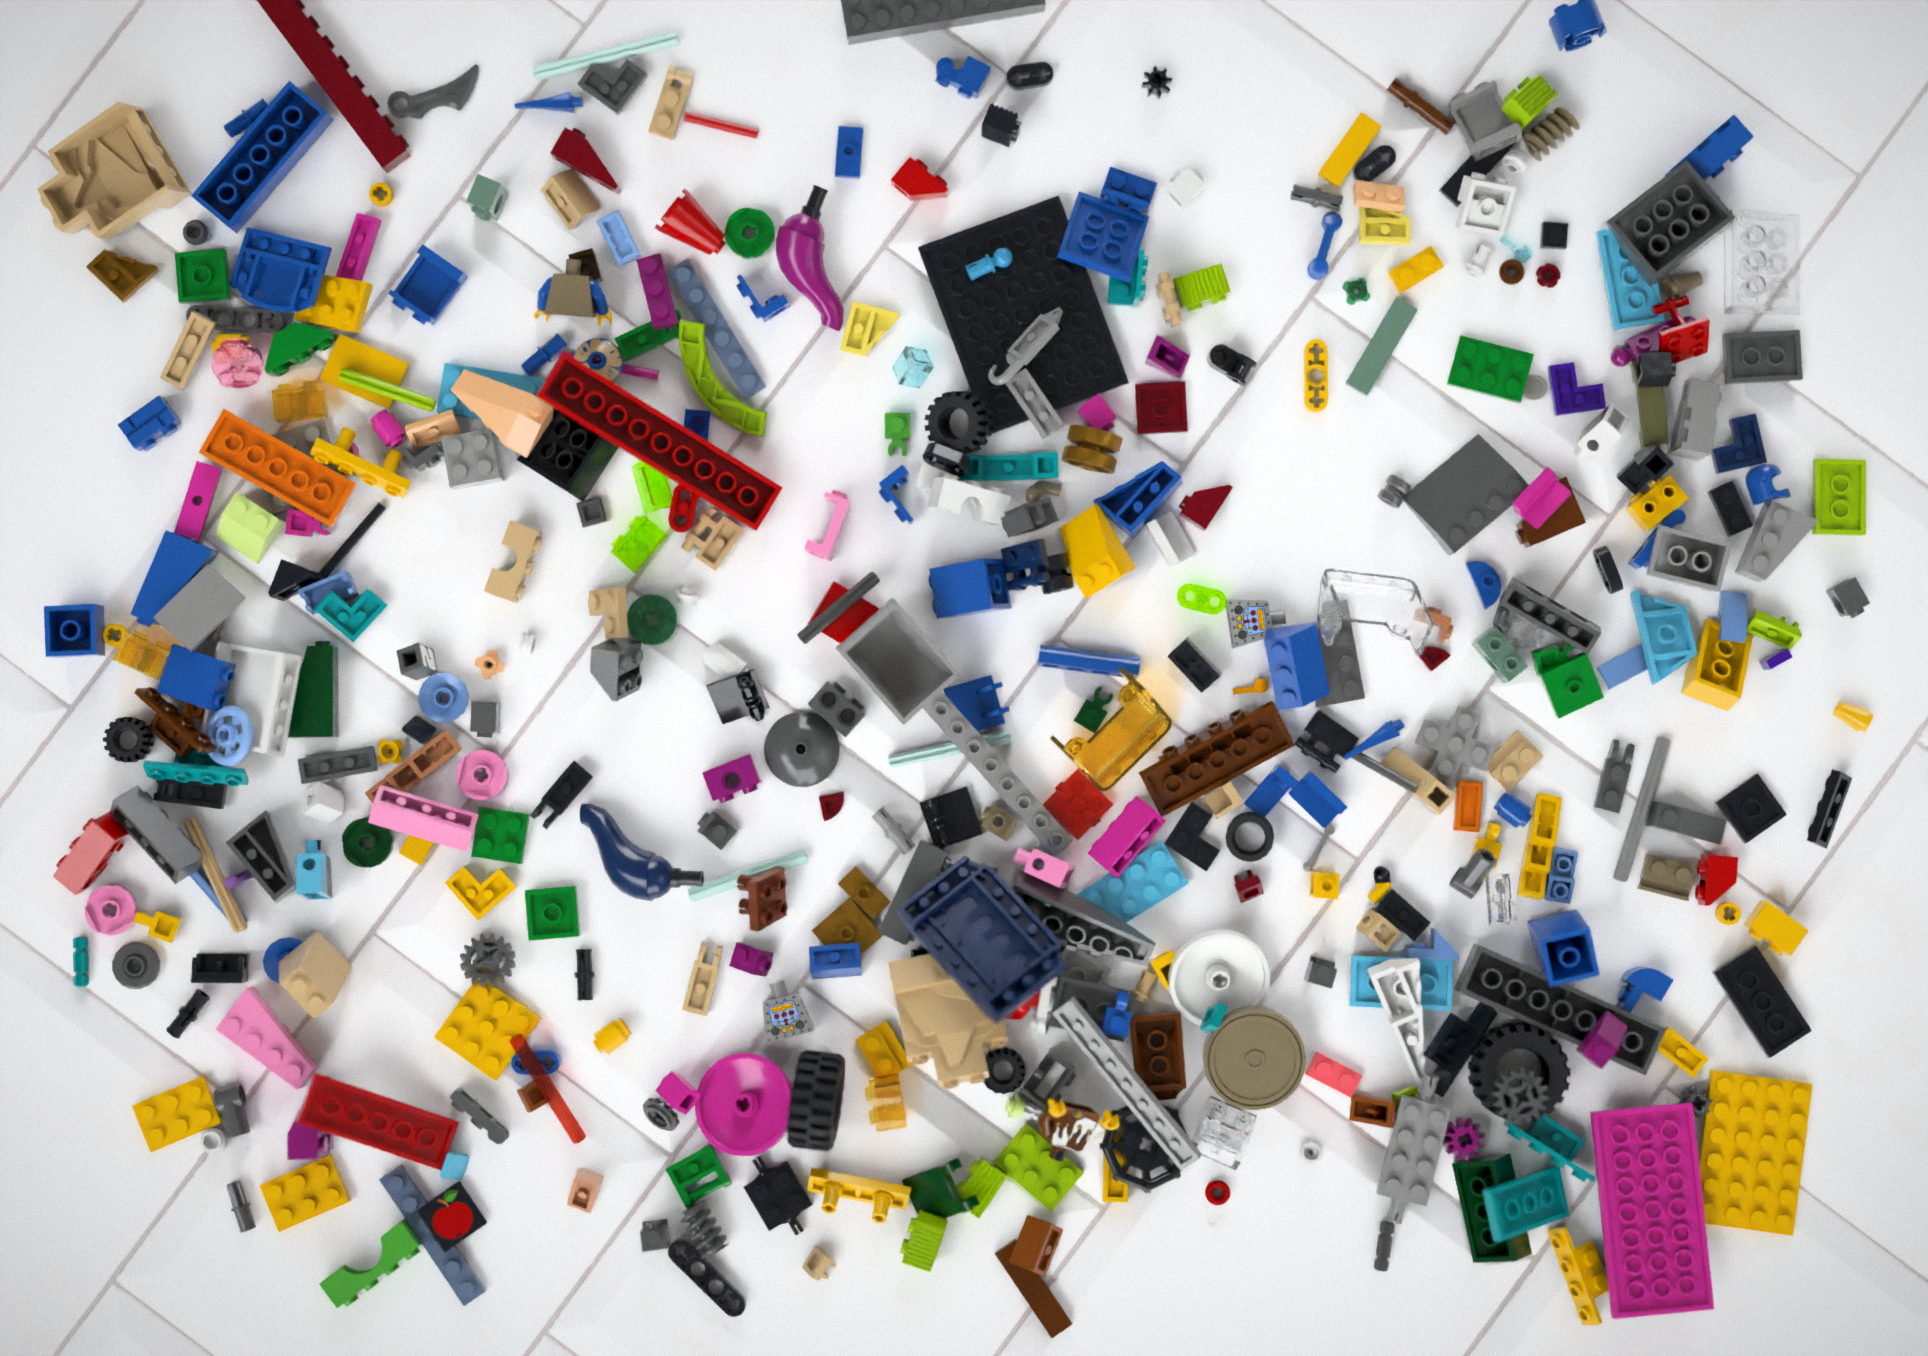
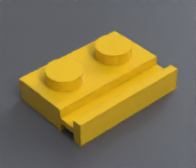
[855,1020,913,1083]

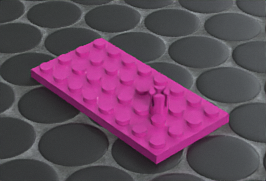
[1590,1102,1715,1319]

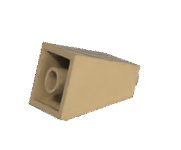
[279,930,352,1019]

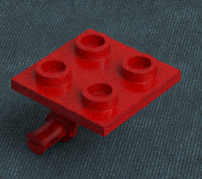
[1652,295,1710,364]

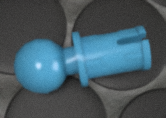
[965,248,1013,281]

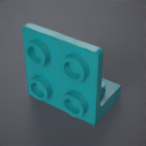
[1107,249,1149,307]

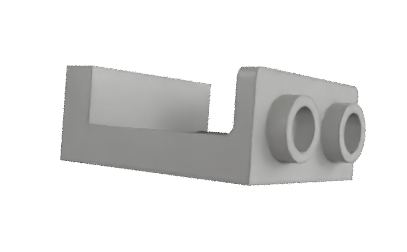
[1449,80,1522,162]

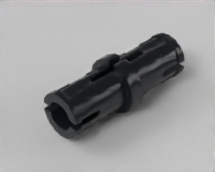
[574,949,595,1001]
[166,989,210,1039]

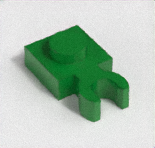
[1531,643,1575,677]

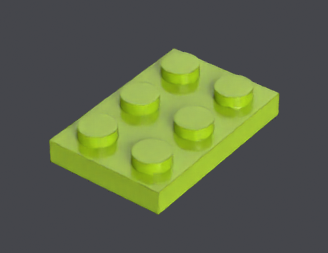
[1812,459,1866,536]
[993,1122,1084,1212]

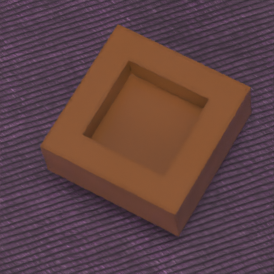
[516,1077,552,1113]

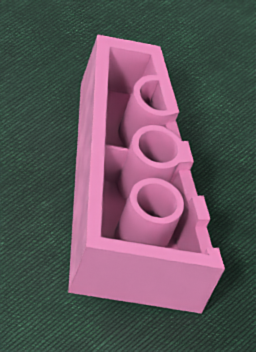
[216,986,319,1090]

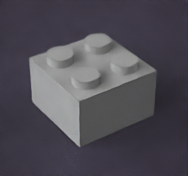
[441,429,504,490]

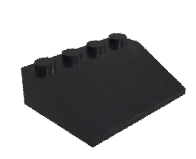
[517,408,618,502]

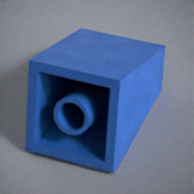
[928,558,1012,619]
[1527,909,1600,987]

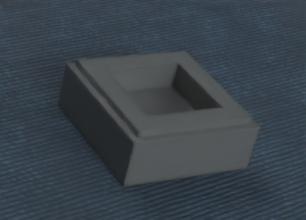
[576,497,608,528]

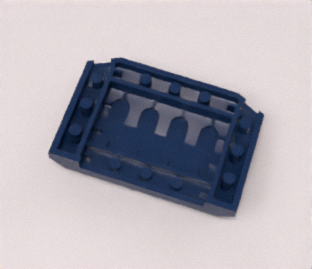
[896,856,1066,1024]

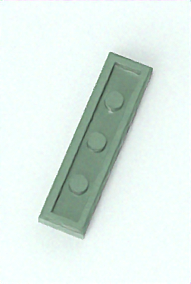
[1345,297,1418,396]

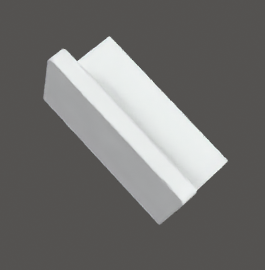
[1145,511,1195,569]

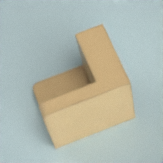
[1204,781,1244,819]

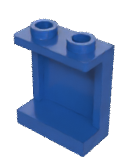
[388,244,468,326]
[156,644,236,711]

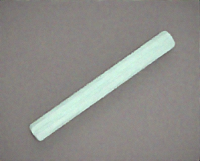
[888,730,1012,768]
[687,849,809,902]

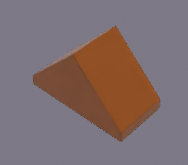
[1349,1095,1396,1128]

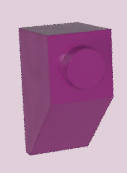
[1575,1010,1628,1069]

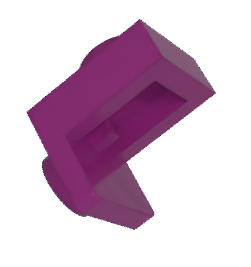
[729,942,774,977]

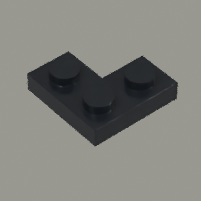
[1164,801,1220,871]

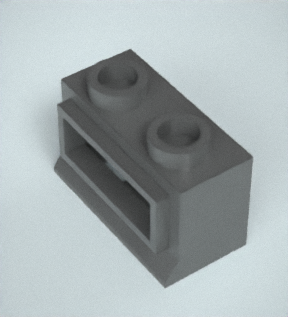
[1001,497,1059,538]
[1021,1049,1076,1109]

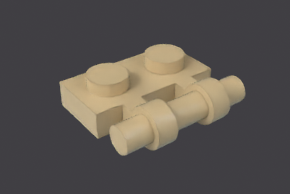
[1155,271,1183,328]
[681,506,745,571]

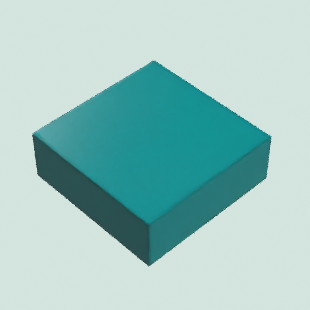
[1200,1002,1227,1033]

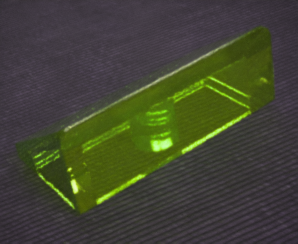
[631,462,672,514]

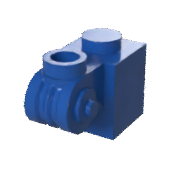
[935,55,991,99]

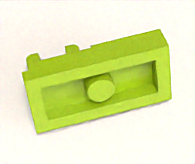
[1747,610,1802,650]

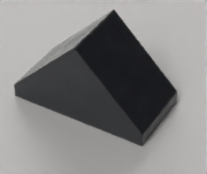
[268,559,325,601]

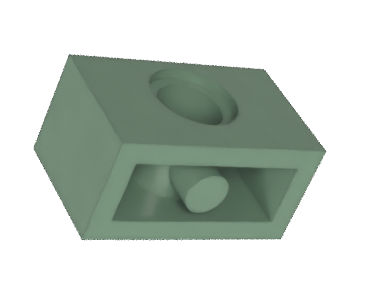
[466,174,509,222]
[1471,627,1528,683]

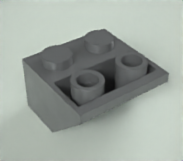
[590,638,643,702]

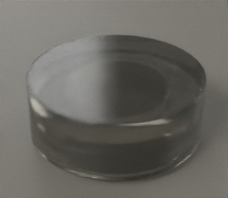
[1523,375,1547,401]

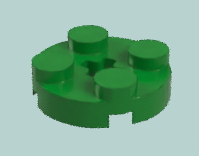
[725,208,775,259]

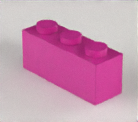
[1087,795,1166,878]

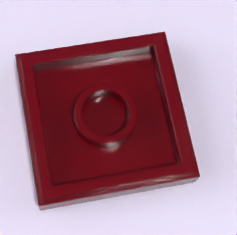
[1135,381,1188,435]

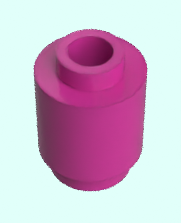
[370,409,406,448]

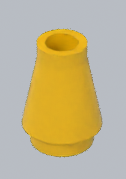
[1832,701,1874,733]

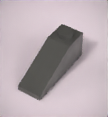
[1646,801,1726,845]

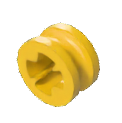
[369,182,394,207]
[103,624,129,647]
[1715,902,1741,925]

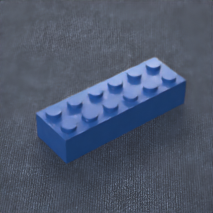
[191,81,334,234]

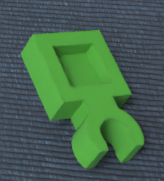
[885,413,910,457]

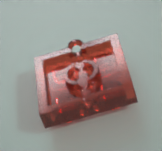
[1042,769,1114,840]

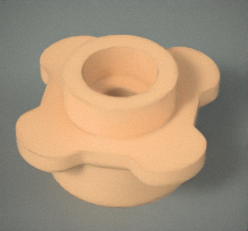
[475,650,505,680]

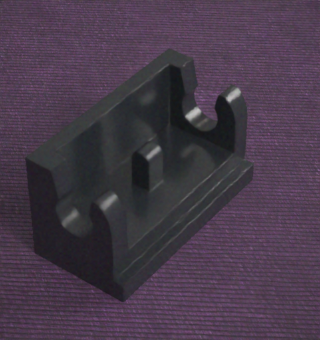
[1167,637,1222,693]
[191,953,249,983]

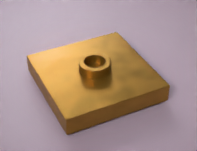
[811,897,883,954]

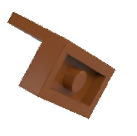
[1009,1215,1063,1277]

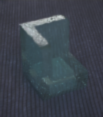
[892,346,934,388]

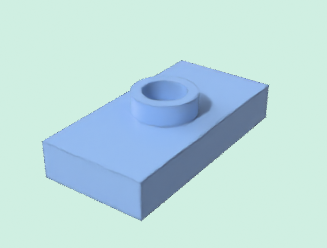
[596,210,641,267]

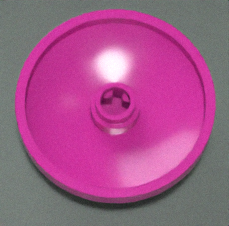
[695,1053,792,1156]

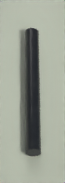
[318,502,387,578]

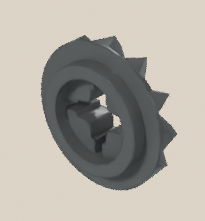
[643,1098,680,1131]

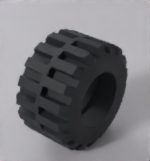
[924,391,994,454]

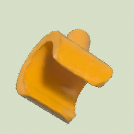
[1233,679,1268,695]

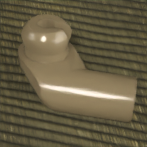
[1026,480,1062,502]

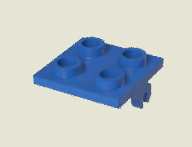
[943,675,1010,731]

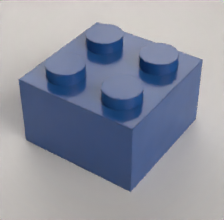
[44,604,106,658]

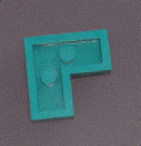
[314,587,387,643]

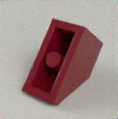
[1178,485,1233,532]

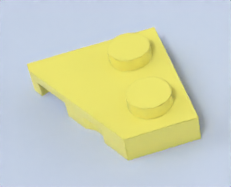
[1359,206,1411,245]
[840,301,900,357]

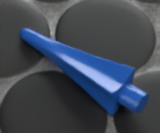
[514,92,583,113]
[1343,719,1405,760]

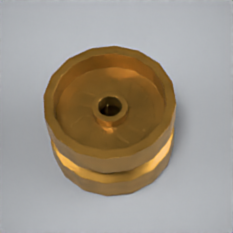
[1061,424,1123,474]

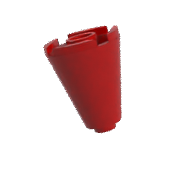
[654,188,726,255]

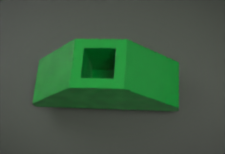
[264,322,337,377]

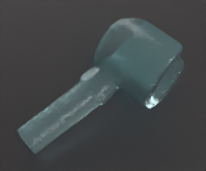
[1499,235,1533,263]

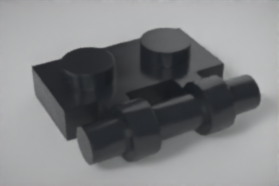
[1294,709,1360,773]

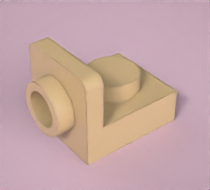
[1356,909,1402,953]

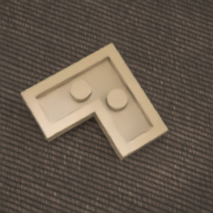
[588,587,628,639]

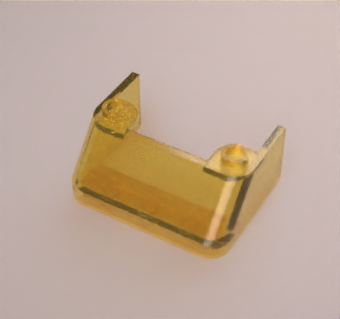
[1049,667,1172,791]

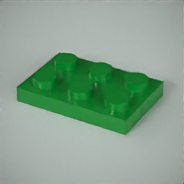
[1447,335,1534,404]

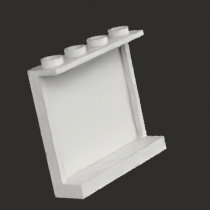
[201,642,302,757]

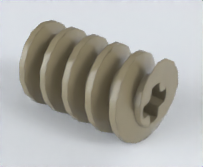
[1523,107,1580,162]

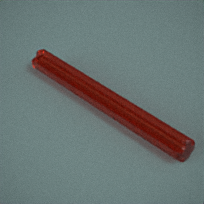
[509,1033,586,1144]

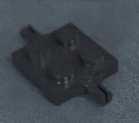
[743,1155,813,1236]

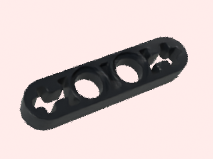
[668,1238,746,1317]

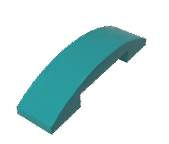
[958,452,1059,481]

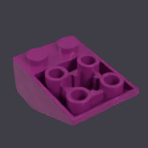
[287,1076,334,1160]

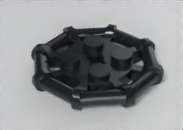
[1099,1104,1192,1193]

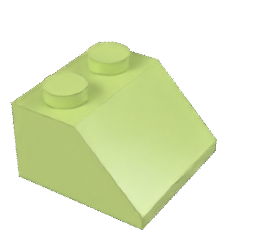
[215,492,286,564]

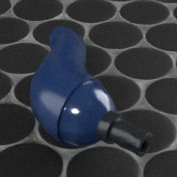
[580,804,704,901]

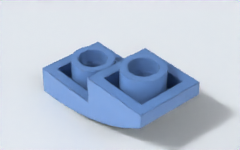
[1718,591,1747,643]
[1597,644,1648,690]
[1544,847,1578,904]

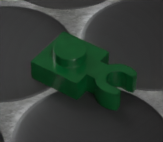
[1073,686,1113,734]

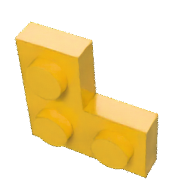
[445,866,517,921]

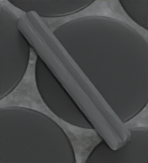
[797,571,880,644]

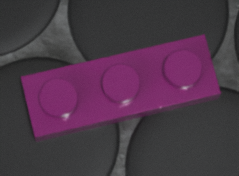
[636,253,679,331]

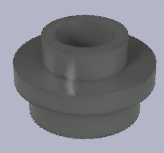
[183,220,209,245]

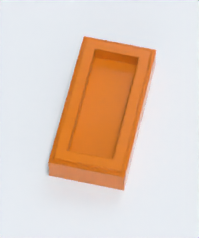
[1453,780,1483,832]

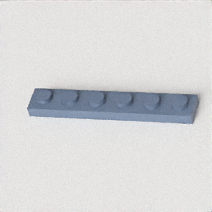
[667,258,767,400]
[379,1164,487,1306]

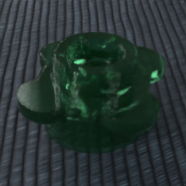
[1342,278,1370,306]

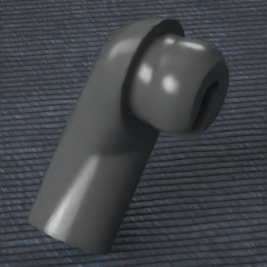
[1492,604,1510,633]

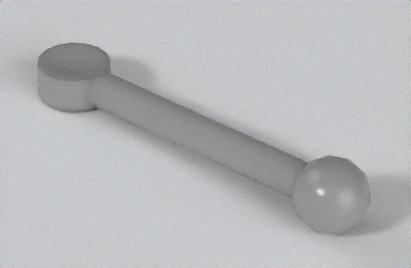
[1303,825,1335,872]

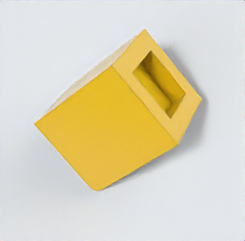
[1149,949,1175,989]

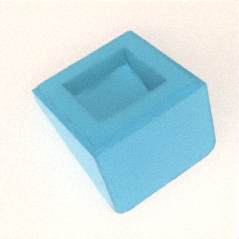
[439,1150,470,1180]

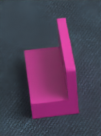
[1512,466,1571,529]

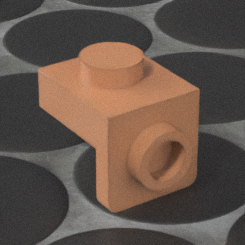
[1416,606,1453,643]

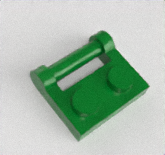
[666,1144,732,1208]

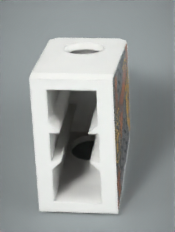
[1572,403,1630,462]

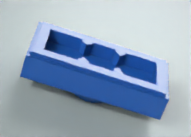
[835,126,864,179]

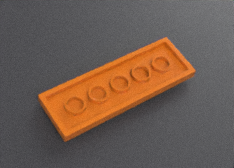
[198,409,357,528]

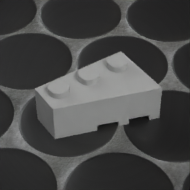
[1668,378,1722,461]
[1735,500,1819,582]

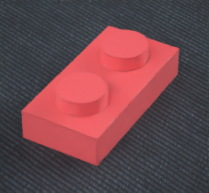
[1305,1051,1363,1098]

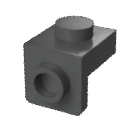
[401,443,444,472]

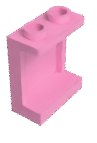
[804,490,851,561]

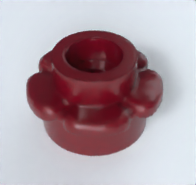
[1536,263,1561,288]

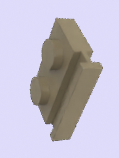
[1637,853,1697,901]

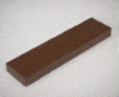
[994,1238,1073,1338]

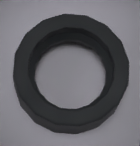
[1225,811,1274,862]

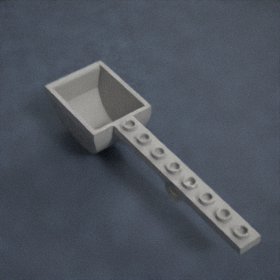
[835,597,1073,857]

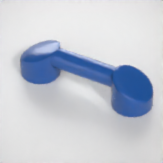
[1307,212,1343,280]

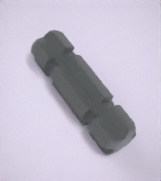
[1374,1221,1395,1272]

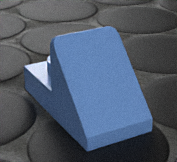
[1404,928,1459,961]

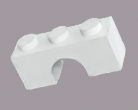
[927,474,1011,526]

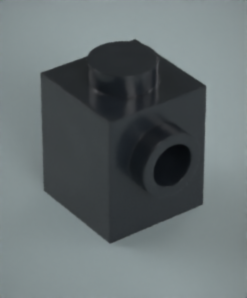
[1636,350,1676,387]

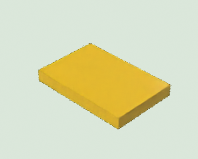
[319,333,410,410]

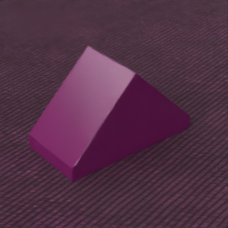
[1144,335,1190,378]

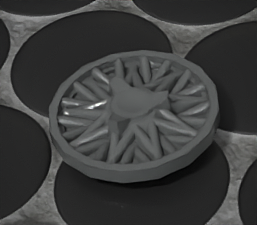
[112,942,160,989]

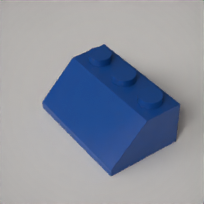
[1264,622,1330,710]

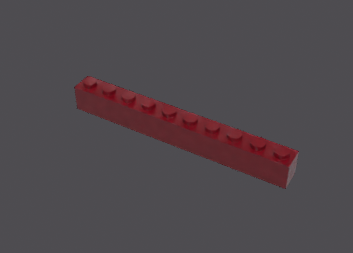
[256,0,411,173]

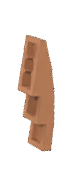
[365,729,462,804]

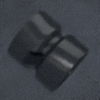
[1041,553,1075,595]

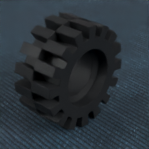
[103,717,154,762]
[983,1047,1026,1095]

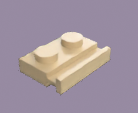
[1486,730,1544,791]

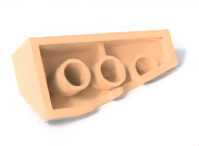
[451,369,553,458]

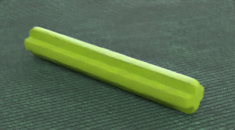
[339,368,437,412]

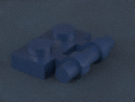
[1000,538,1050,591]

